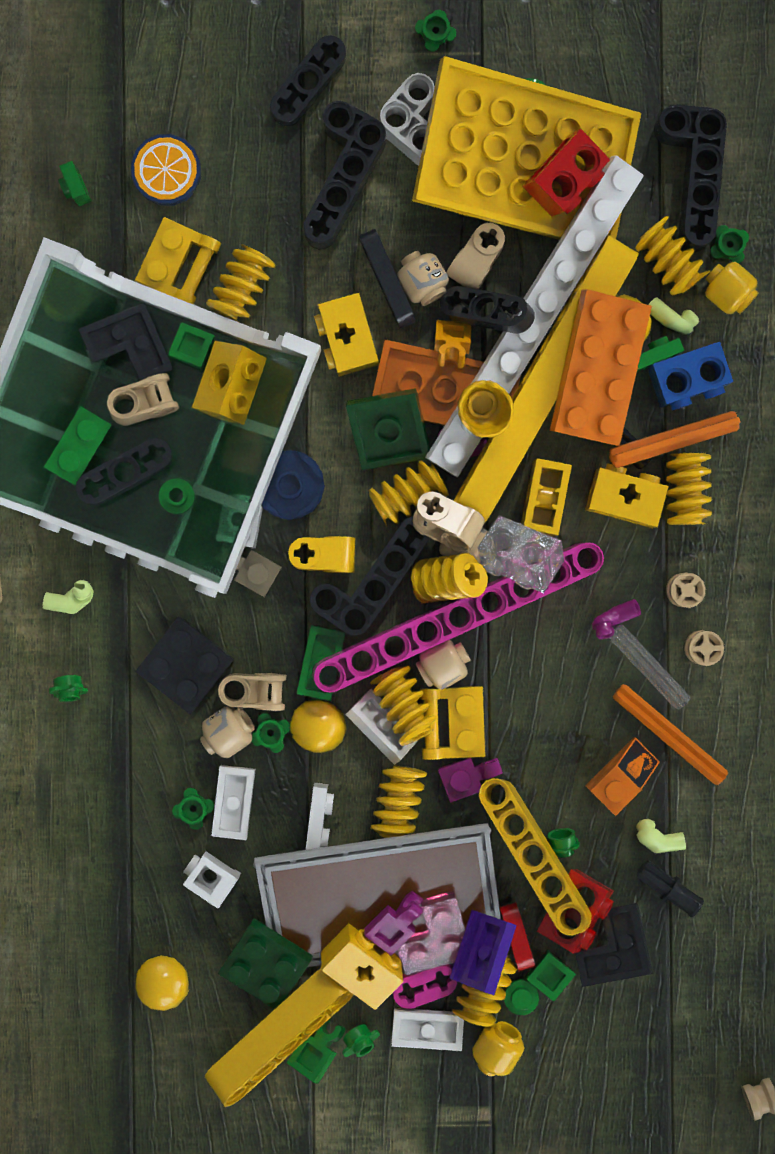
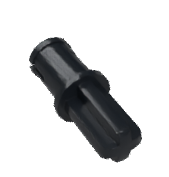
[637,861,704,917]

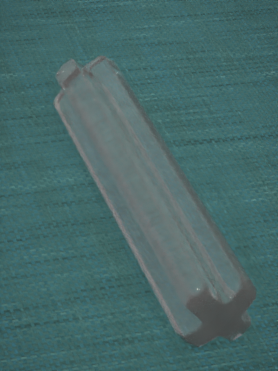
[609,625,691,710]

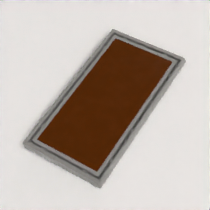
[253,823,501,967]

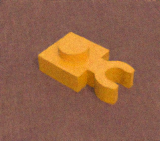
[434,320,471,368]

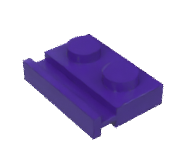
[449,910,517,995]

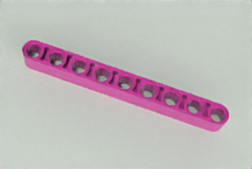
[312,543,604,693]

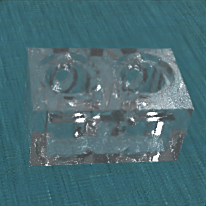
[477,515,565,593]

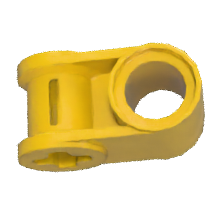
[288,536,355,573]

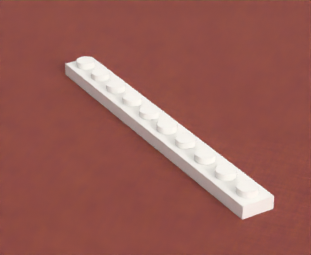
[425,155,644,477]

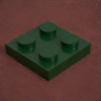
[346,388,430,470]
[218,918,313,1009]

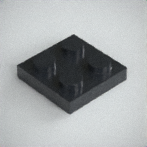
[135,616,235,715]

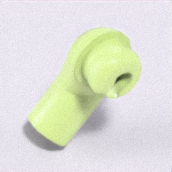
[649,297,699,335]
[43,580,94,614]
[636,819,686,853]

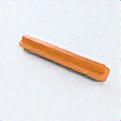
[609,411,740,468]
[613,684,728,785]

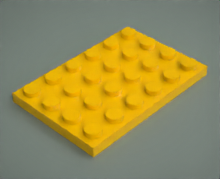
[412,56,641,240]

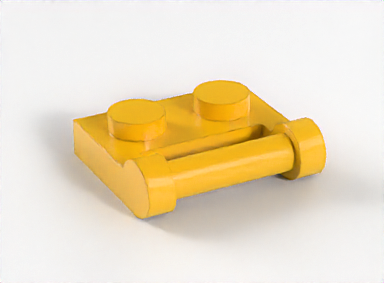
[135,217,221,305]
[420,686,485,760]

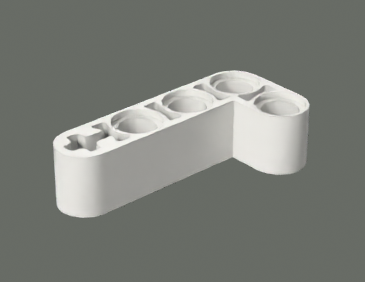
[380,73,435,166]

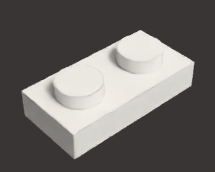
[345,689,417,765]
[211,765,256,840]
[306,783,334,850]
[391,1008,464,1051]

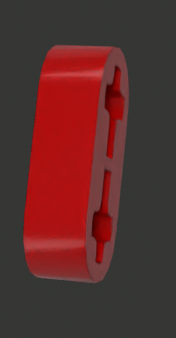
[499,902,535,971]

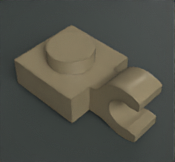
[218,547,282,598]

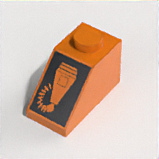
[585,737,660,816]

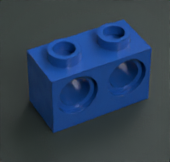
[647,342,733,411]

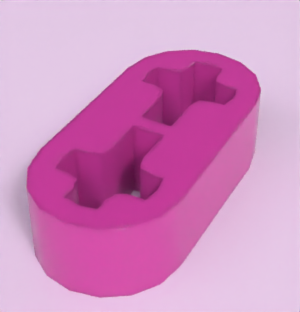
[393,961,457,1009]

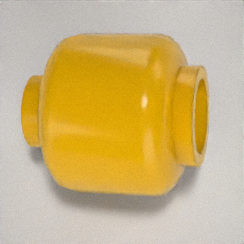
[705,262,759,314]
[472,1021,525,1076]

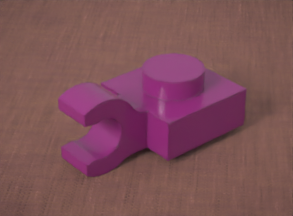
[438,758,503,803]
[364,891,424,956]

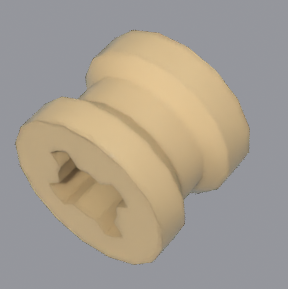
[666,573,706,608]
[684,630,724,666]
[742,1078,775,1121]

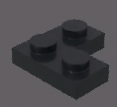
[77,303,173,382]
[575,903,653,987]

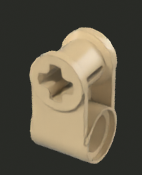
[446,223,505,289]
[107,373,179,426]
[413,492,485,553]
[218,673,286,711]

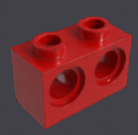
[522,129,610,217]
[537,869,614,954]

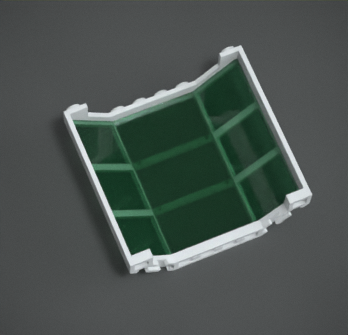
[0,237,321,598]

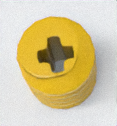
[635,216,711,296]
[206,244,276,322]
[666,453,712,525]
[368,460,449,527]
[411,553,488,603]
[370,666,437,746]
[370,765,427,838]
[452,955,517,1027]

